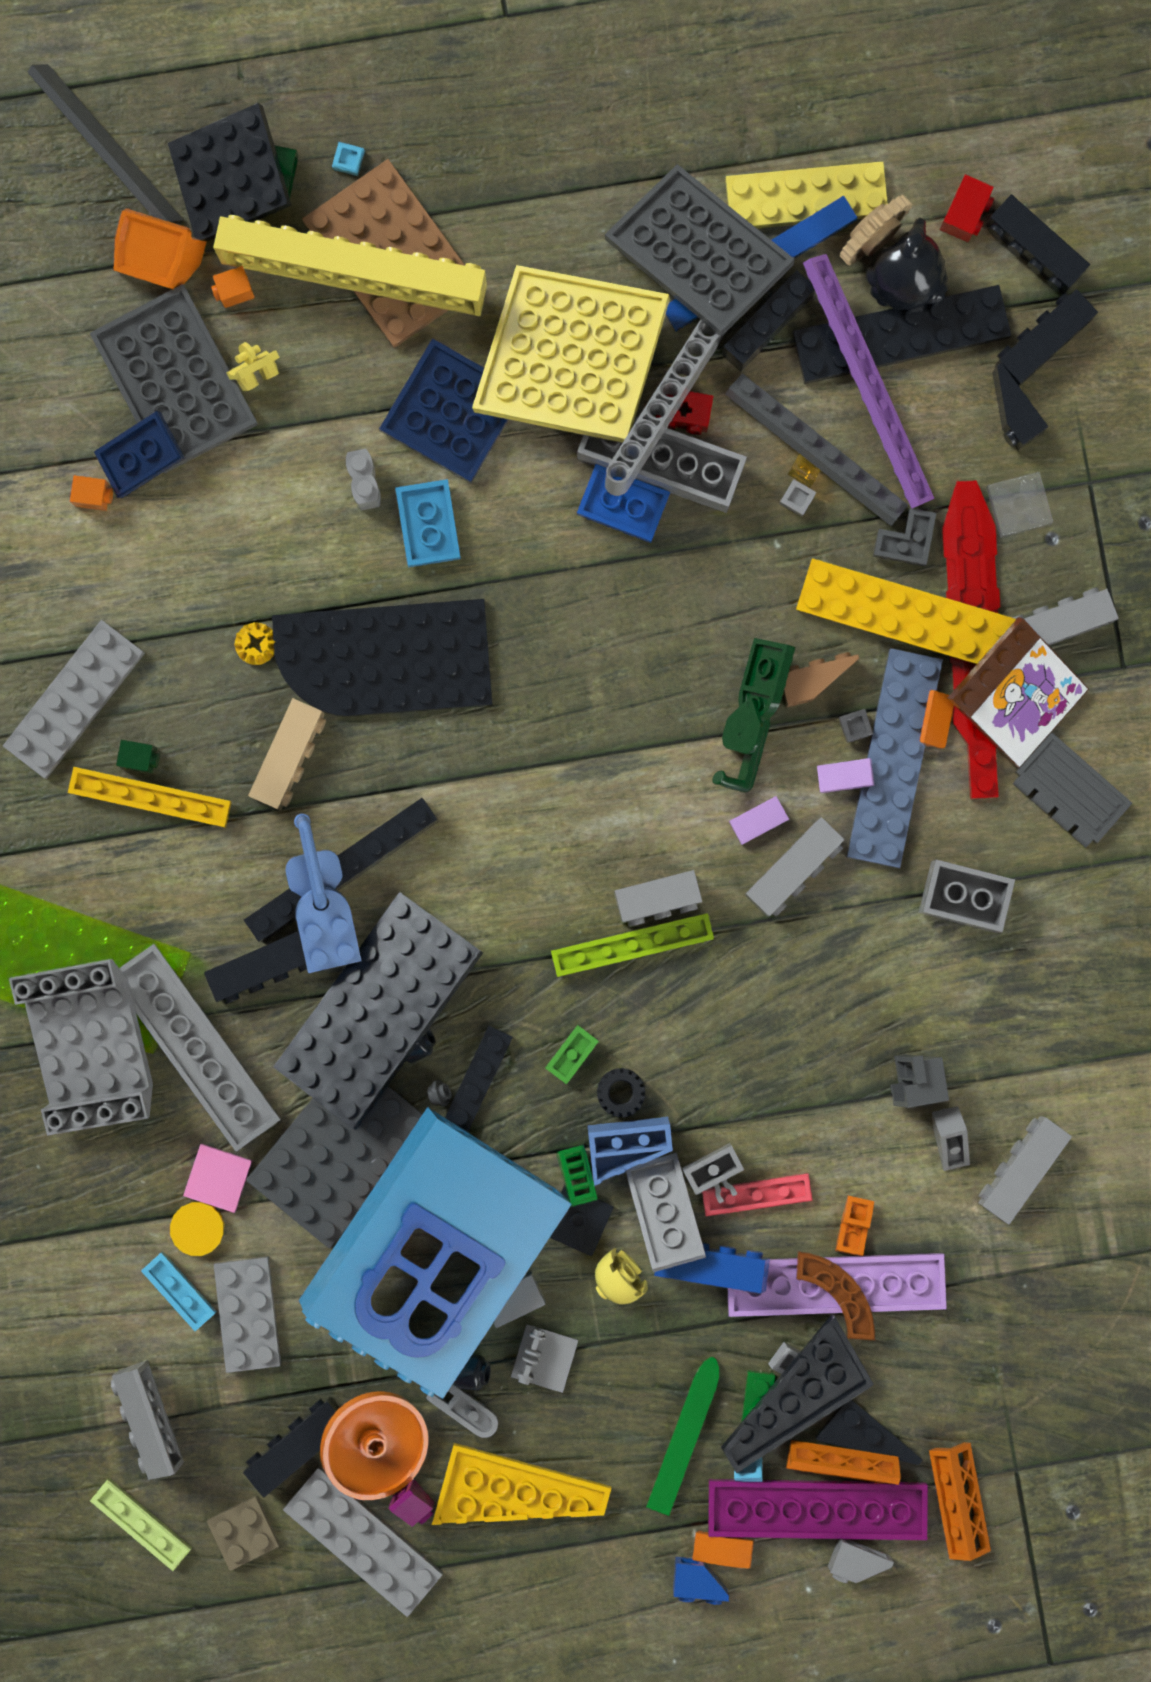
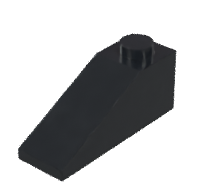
[992,363,1049,451]

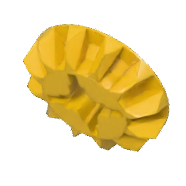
[234,622,275,665]

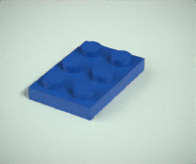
[577,464,670,543]

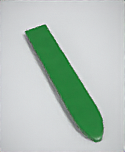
[646,1357,719,1516]

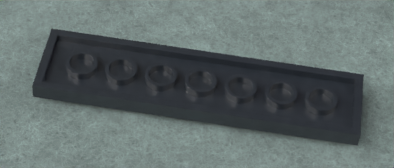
[792,285,1011,384]

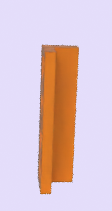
[786,1440,900,1485]
[929,1442,991,1561]

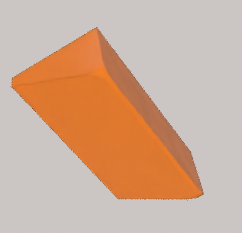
[920,690,954,749]

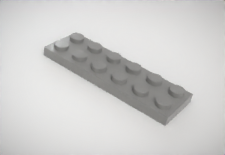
[3,620,145,779]
[283,1466,443,1617]

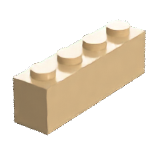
[248,698,326,811]

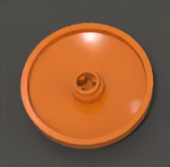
[320,1391,428,1500]

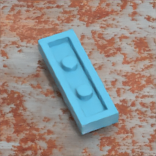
[141,1252,217,1331]

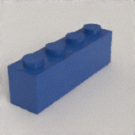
[654,1242,770,1293]

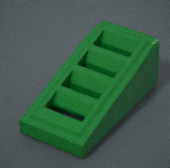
[556,1145,597,1207]

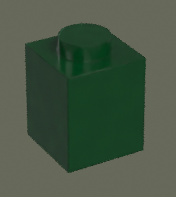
[116,739,160,774]

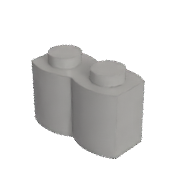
[346,448,381,511]

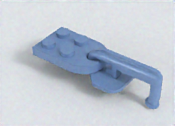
[285,814,361,973]

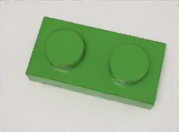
[545,1025,599,1084]

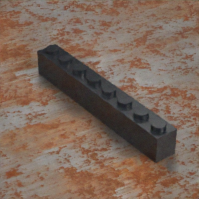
[244,798,439,943]

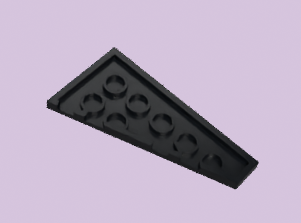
[721,1315,874,1473]

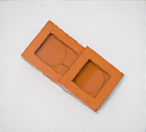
[835,1195,875,1256]
[692,1531,754,1569]

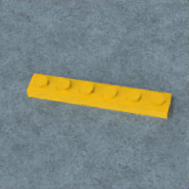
[68,767,232,828]

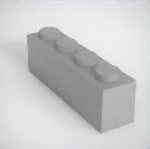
[1013,587,1119,646]
[744,817,845,917]
[978,1116,1072,1225]

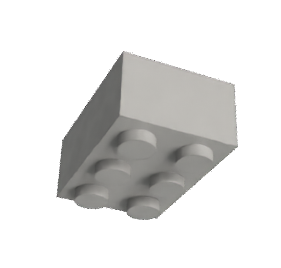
[919,860,1015,933]
[614,870,702,927]

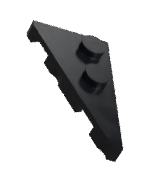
[815,1399,923,1465]

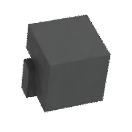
[890,1054,949,1108]

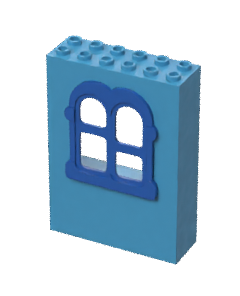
[299,1107,571,1399]

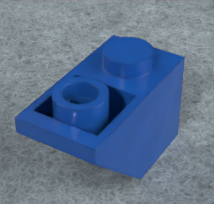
[673,1557,729,1605]

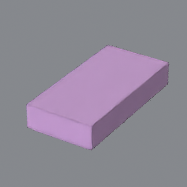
[817,758,874,793]
[729,796,789,845]

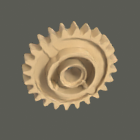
[840,194,913,266]

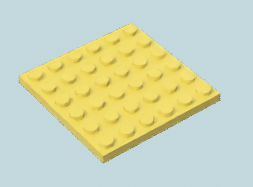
[472,265,670,443]

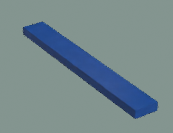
[665,196,858,332]

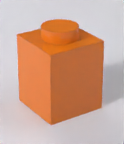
[211,266,255,308]
[70,475,113,511]

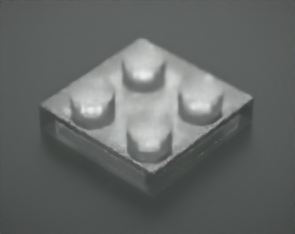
[986,472,1054,538]

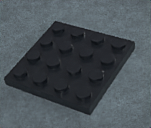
[168,103,292,242]

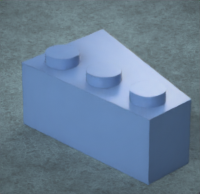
[588,1117,673,1186]

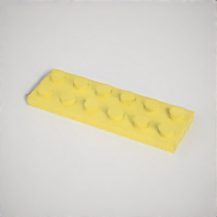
[725,162,888,228]

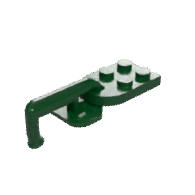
[712,638,796,792]

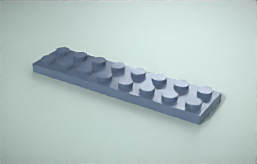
[846,648,943,868]

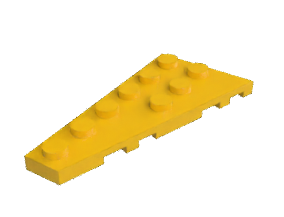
[432,1443,611,1525]

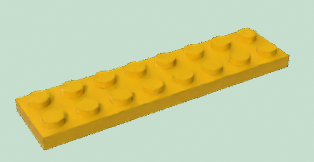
[796,558,1016,664]

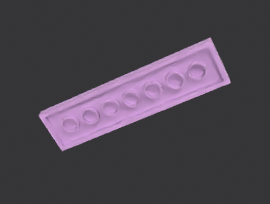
[727,1253,946,1317]

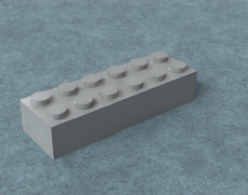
[577,417,747,513]

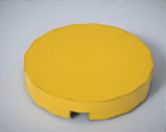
[170,1202,225,1256]

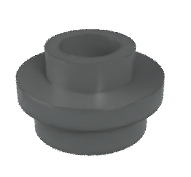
[428,1080,451,1107]

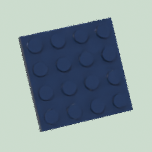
[379,338,509,483]

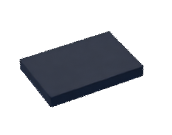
[94,411,185,498]

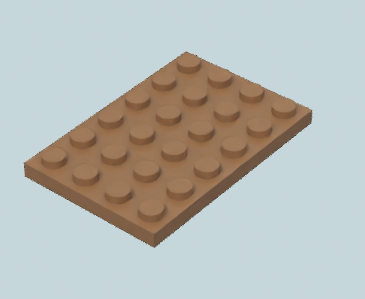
[302,159,465,348]

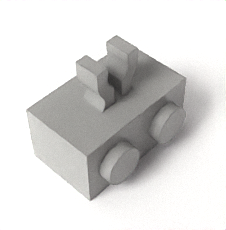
[682,1143,744,1204]

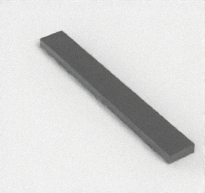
[27,64,183,225]

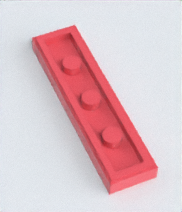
[702,1173,813,1216]

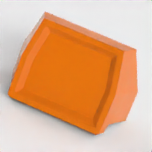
[113,208,206,289]

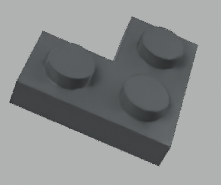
[873,508,936,567]

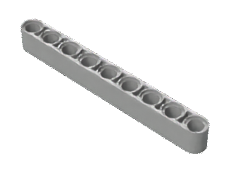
[605,320,728,496]

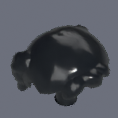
[866,218,948,310]

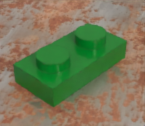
[741,1370,775,1422]

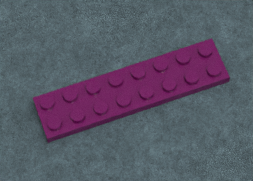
[708,1479,928,1540]

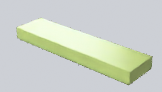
[90,1478,192,1571]

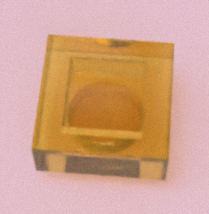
[787,453,820,488]

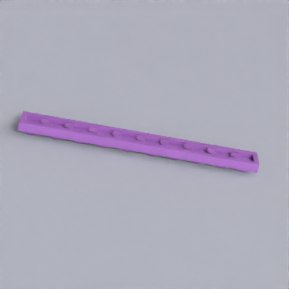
[803,254,935,508]

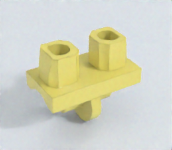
[226,342,280,391]

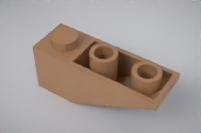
[782,652,859,708]

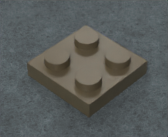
[206,1495,280,1571]

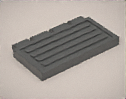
[1013,732,1132,848]

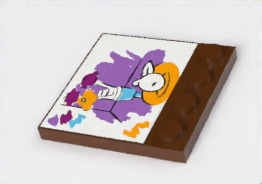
[948,617,1089,769]

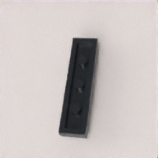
[445,1025,513,1132]

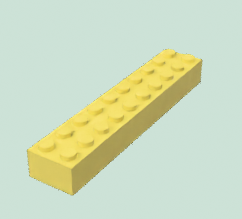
[213,215,487,317]

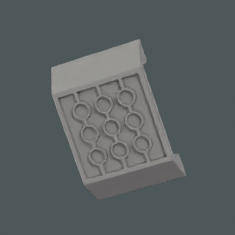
[9,959,153,1136]

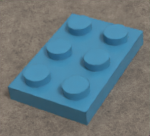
[395,479,461,568]

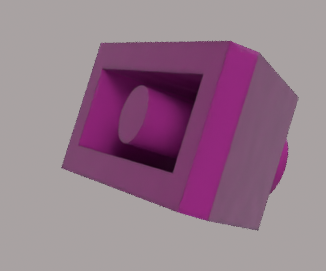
[389,1478,435,1527]

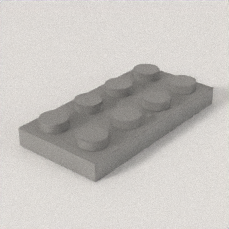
[625,1153,706,1272]
[214,1256,281,1373]

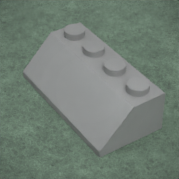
[111,1360,184,1480]

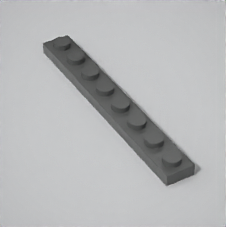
[725,373,908,526]

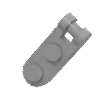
[426,1383,498,1438]

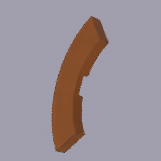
[796,1251,875,1340]

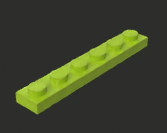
[551,913,714,977]

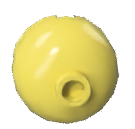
[595,1248,648,1304]

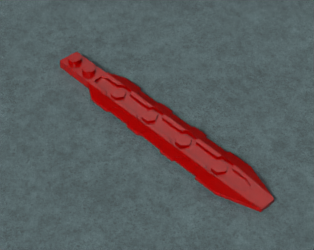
[942,480,1000,799]

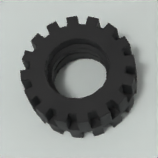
[597,1068,645,1117]

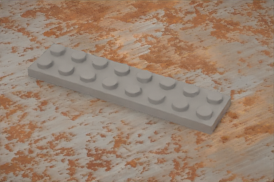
[119,944,281,1151]

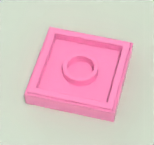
[183,1144,253,1213]

